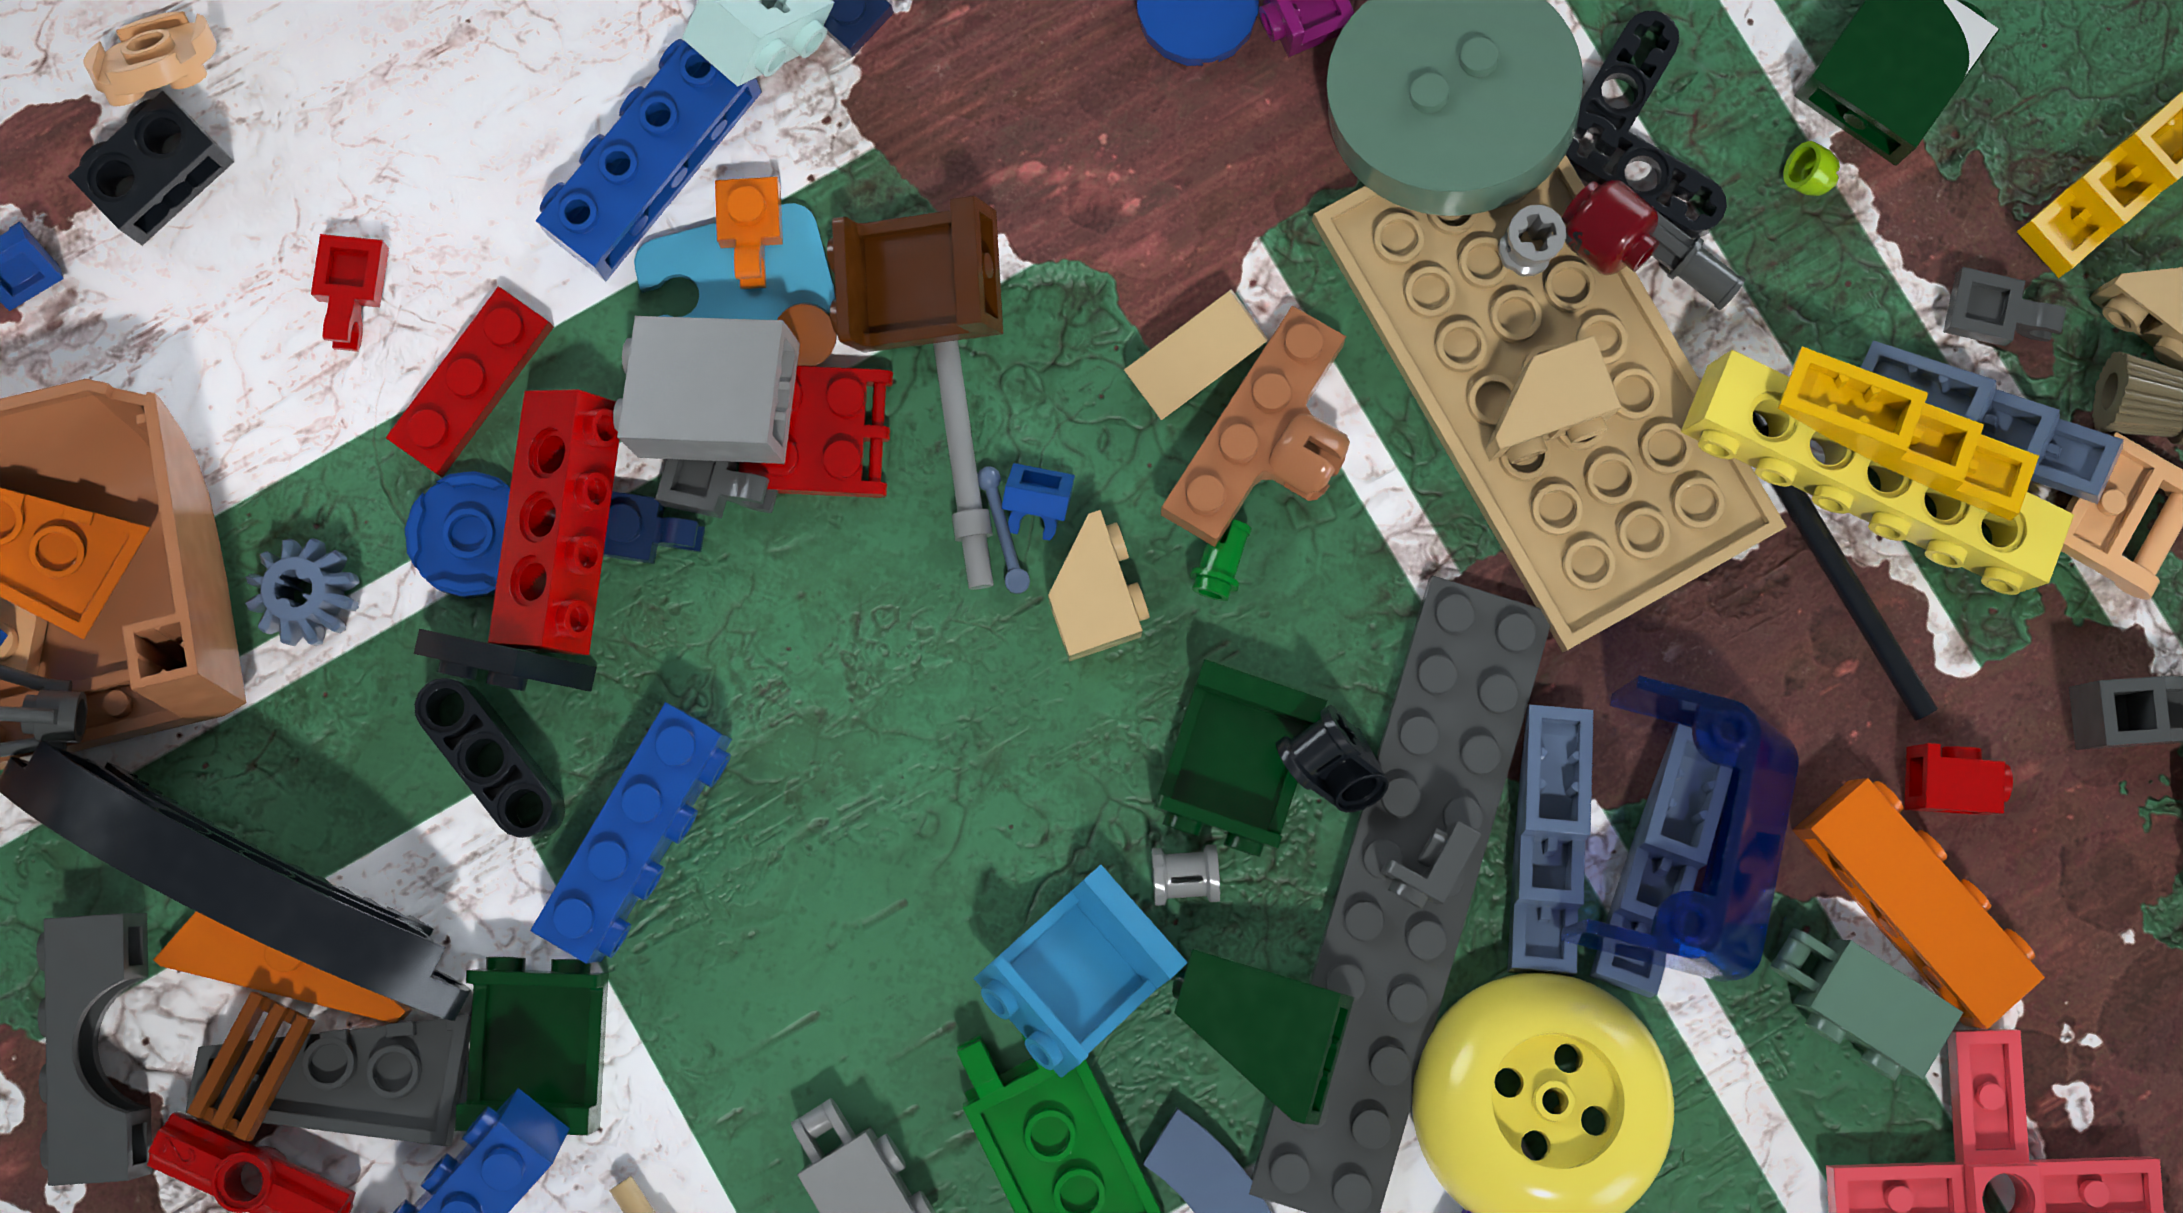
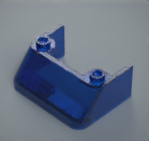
[1560,675,1799,982]

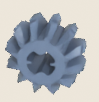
[245,538,360,646]

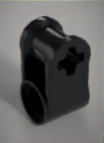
[1275,705,1389,813]

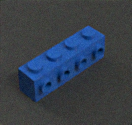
[535,39,762,282]
[530,702,732,964]
[393,1088,570,1213]

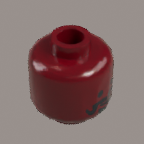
[1562,180,1659,275]

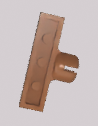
[1161,306,1350,547]

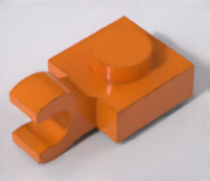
[715,177,783,289]

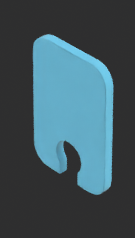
[634,203,836,320]

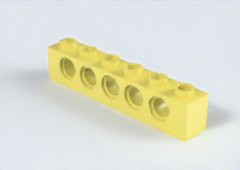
[1681,350,2074,595]

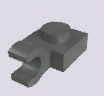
[1943,267,2066,346]
[655,459,778,519]

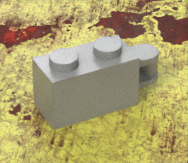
[791,1098,935,1213]

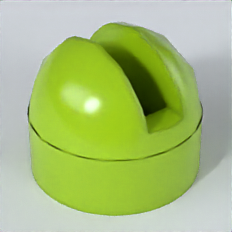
[1783,141,1840,196]

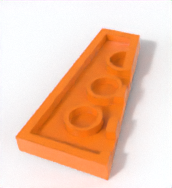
[0,487,152,640]

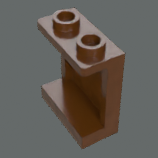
[827,195,1003,353]

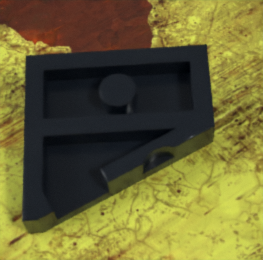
[413,629,597,692]

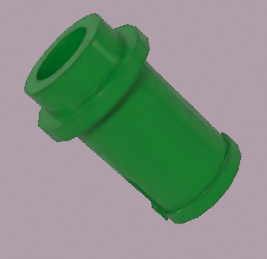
[1190,519,1252,601]

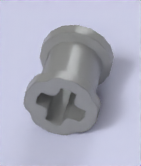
[1498,205,1566,277]
[1151,845,1220,906]

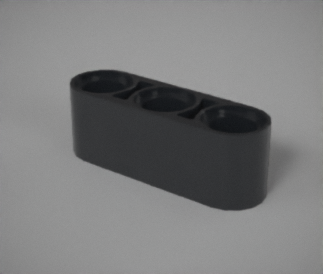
[414,678,565,839]

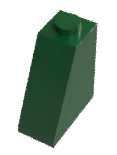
[1172,949,1355,1125]

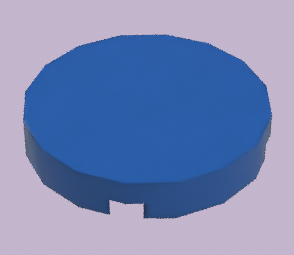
[1137,0,1259,66]
[405,471,510,599]

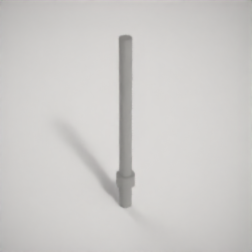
[933,340,994,590]

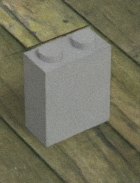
[613,316,800,464]

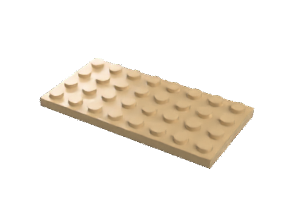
[1312,155,1787,652]

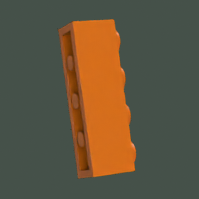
[1792,778,2045,1029]

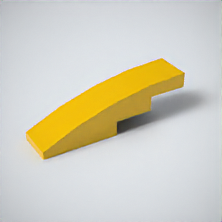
[2017,90,2183,278]
[1778,346,2039,521]

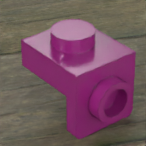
[1259,0,1355,58]

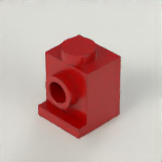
[1904,743,2013,816]

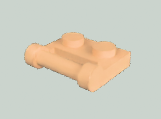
[2061,432,2183,600]

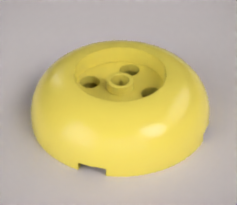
[1412,972,1674,1213]

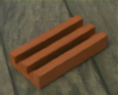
[186,991,316,1141]

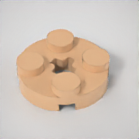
[83,11,217,106]

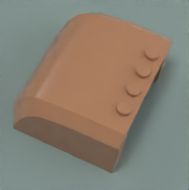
[0,379,247,770]

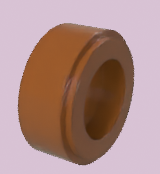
[777,303,837,366]

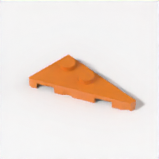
[153,911,412,1023]

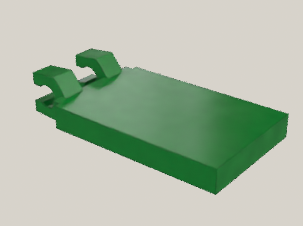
[957,1033,1162,1213]

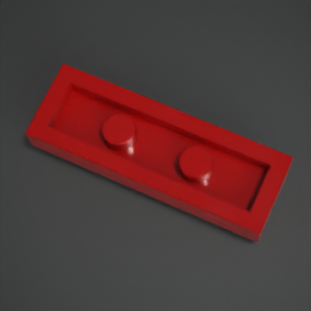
[386,286,554,478]

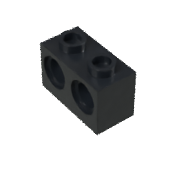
[68,90,234,246]

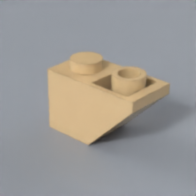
[2089,267,2183,371]
[1485,335,1622,464]
[1048,510,1150,662]

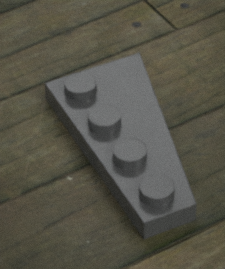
[185,1014,472,1146]

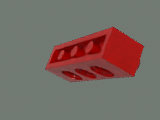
[488,389,619,655]

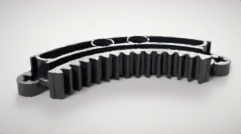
[0,740,471,1021]

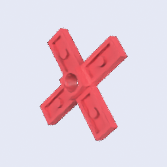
[1826,1029,2164,1213]

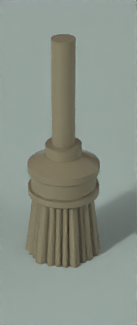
[2092,351,2183,445]

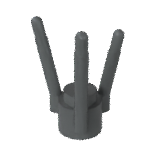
[0,664,88,757]

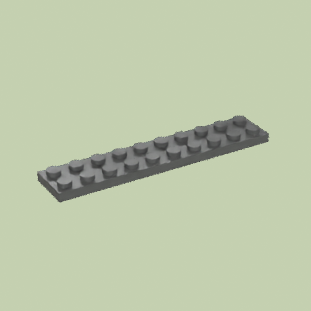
[1249,575,1550,1213]

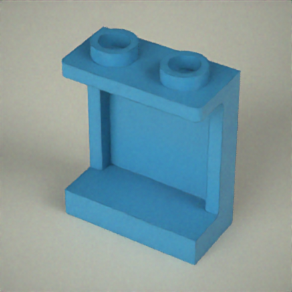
[973,865,1188,1078]

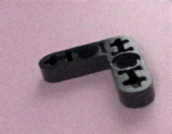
[1566,11,1727,238]

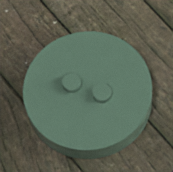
[1327,0,1583,216]

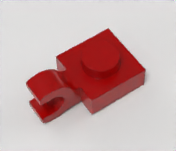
[311,234,389,352]

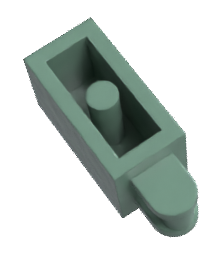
[1770,928,1963,1081]

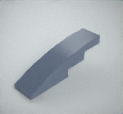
[1861,340,2124,504]
[1507,704,1593,977]
[1589,724,1740,998]

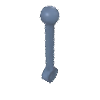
[977,466,1030,594]

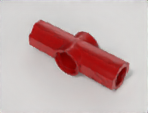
[147,1111,356,1213]

